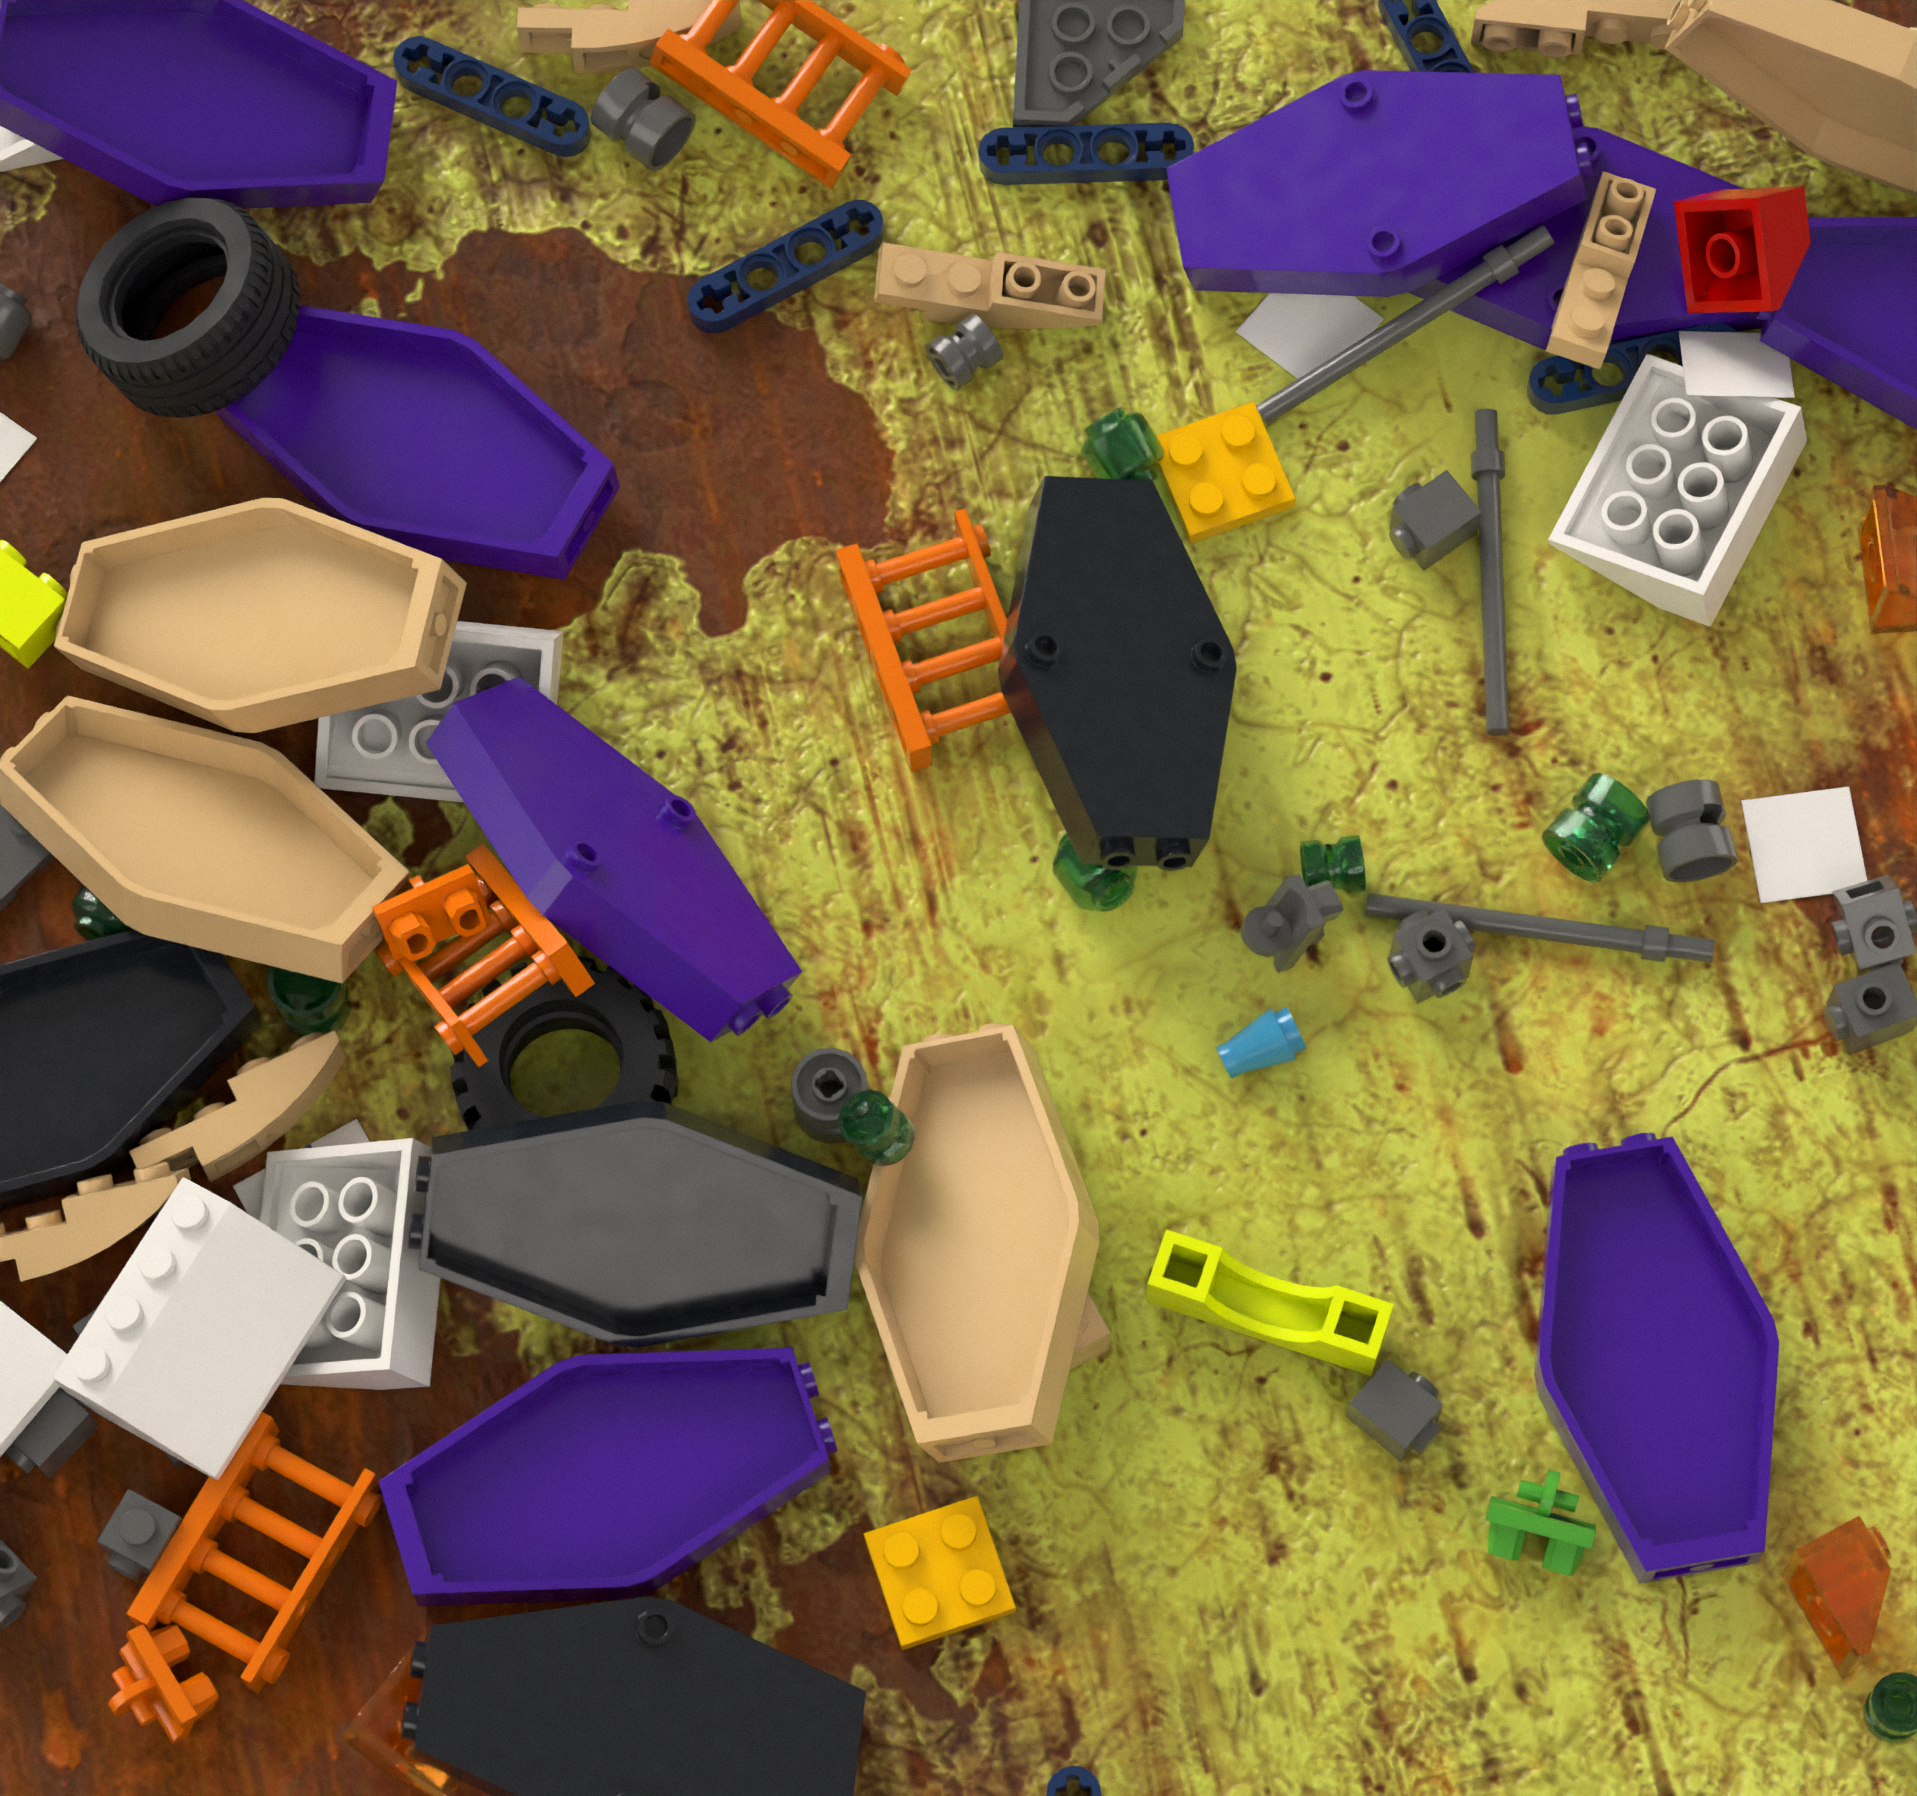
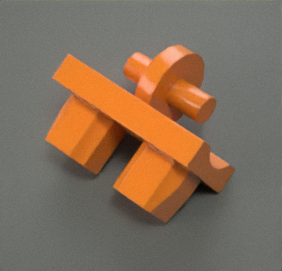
[372,864,491,962]
[108,1624,219,1744]

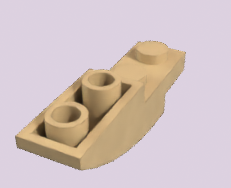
[517,0,742,73]
[1471,0,1678,58]
[1546,171,1656,369]
[874,242,1106,329]
[129,1030,346,1182]
[0,1162,191,1282]

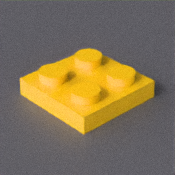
[1149,401,1296,544]
[864,1496,1016,1650]

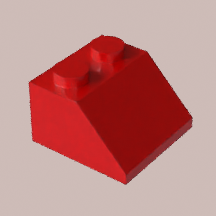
[1674,186,1811,313]

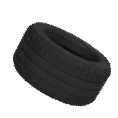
[76,198,301,418]

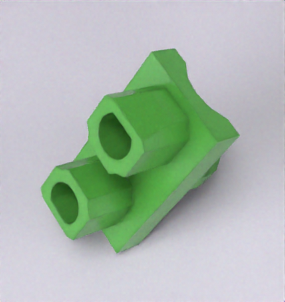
[1486,1469,1596,1576]

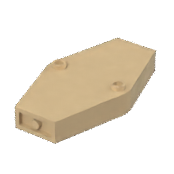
[1665,0,1917,197]
[54,498,467,733]
[0,695,409,983]
[855,1023,1099,1463]

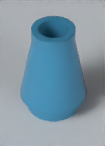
[1216,1006,1307,1078]

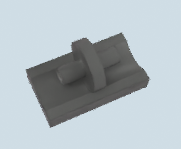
[1241,874,1343,973]

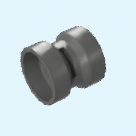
[925,313,1003,391]

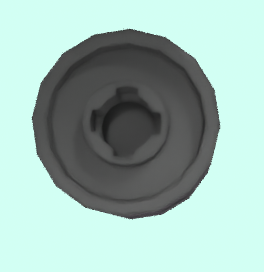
[590,67,696,171]
[1646,779,1738,883]
[791,1048,869,1144]

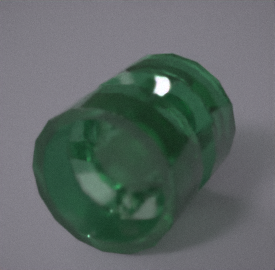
[1541,773,1651,883]
[267,966,352,1038]

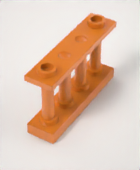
[649,0,912,190]
[836,508,1011,772]
[374,843,595,1067]
[126,1412,383,1694]

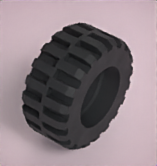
[450,956,679,1131]

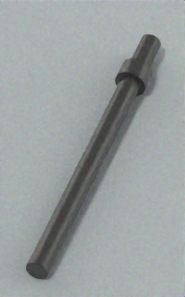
[1256,225,1555,425]
[1471,409,1509,736]
[1365,893,1715,963]

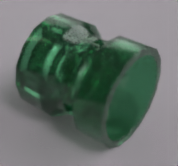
[1300,835,1366,894]
[838,1089,915,1166]
[1863,1672,1917,1743]

